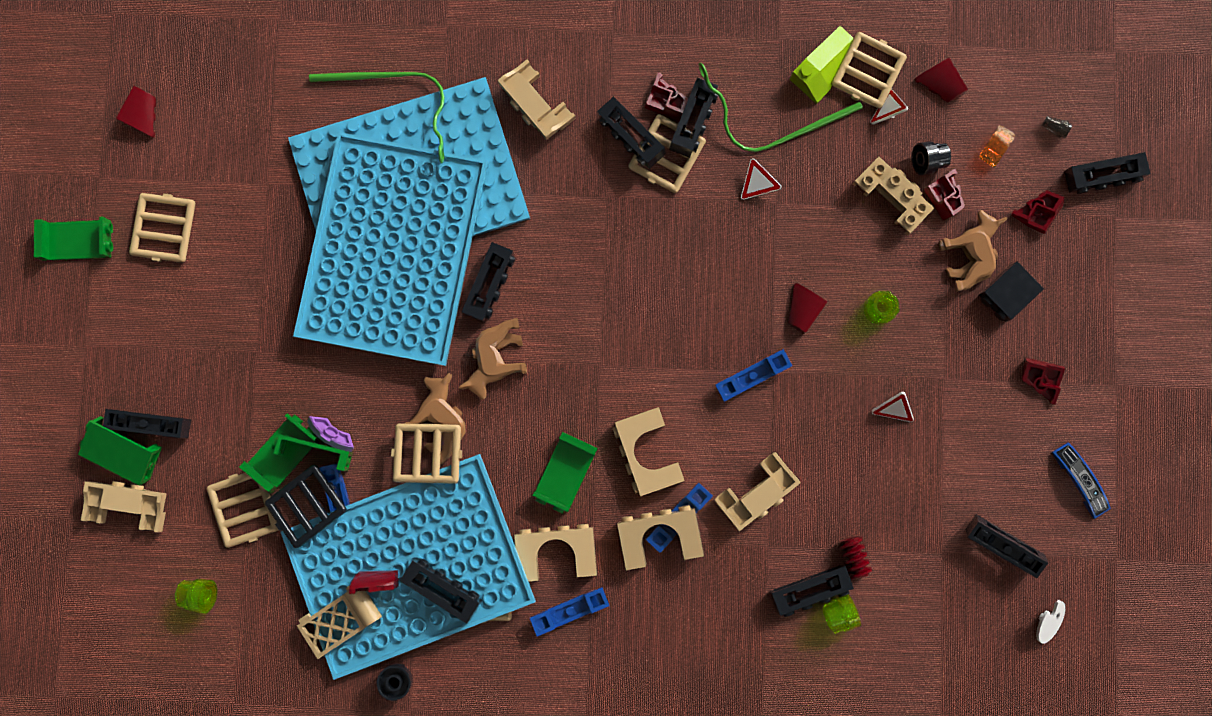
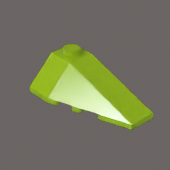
[790,26,854,104]

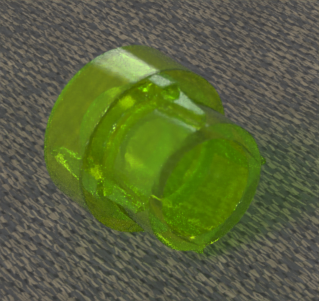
[864,291,900,324]
[175,578,217,614]
[823,594,861,634]

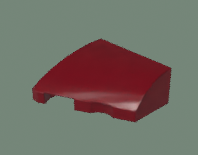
[915,57,968,103]
[645,72,688,122]
[116,86,156,138]
[924,169,965,221]
[1012,190,1064,234]
[788,282,828,334]
[1022,358,1065,405]
[349,570,399,594]

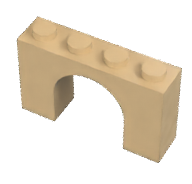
[612,407,685,496]
[617,505,704,570]
[514,524,597,581]

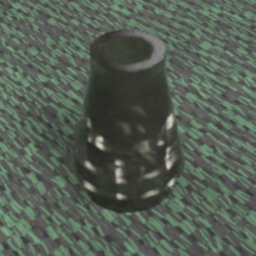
[1042,116,1073,138]

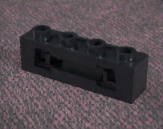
[669,77,718,158]
[597,96,666,169]
[1064,152,1151,194]
[462,242,516,323]
[103,409,191,438]
[965,514,1048,578]
[400,558,483,624]
[769,565,854,617]

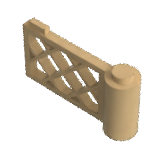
[297,586,382,659]

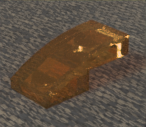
[979,125,1016,167]

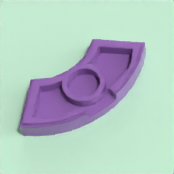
[307,416,354,452]

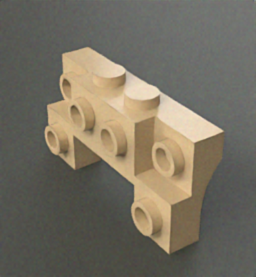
[498,59,576,140]
[853,157,934,236]
[714,452,801,531]
[81,481,167,532]

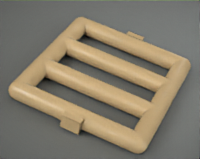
[832,32,907,108]
[629,114,706,193]
[129,193,195,263]
[391,423,462,484]
[207,473,278,548]

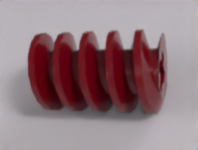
[839,536,872,580]

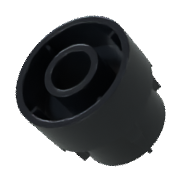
[911,141,951,175]
[377,664,413,701]

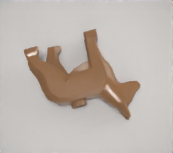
[938,210,1007,292]
[459,318,527,400]
[404,373,466,465]

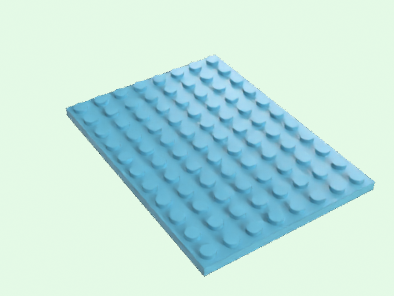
[288,77,530,237]
[293,132,488,366]
[281,454,536,680]

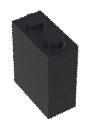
[979,261,1044,322]

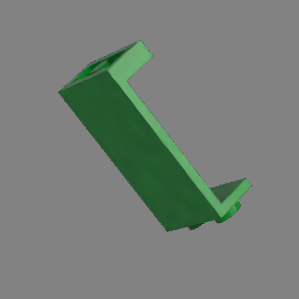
[34,217,113,261]
[239,413,320,494]
[78,416,162,486]
[532,432,598,514]
[272,434,353,471]

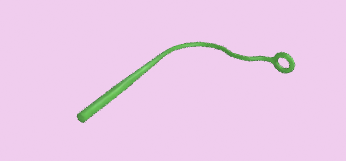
[699,62,863,152]
[309,72,445,164]

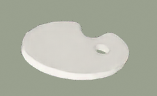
[1036,600,1065,644]

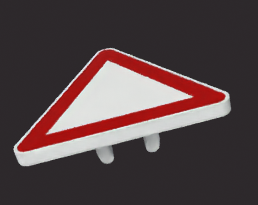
[870,89,908,125]
[741,159,782,199]
[872,392,914,422]

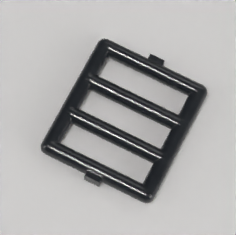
[265,464,347,549]

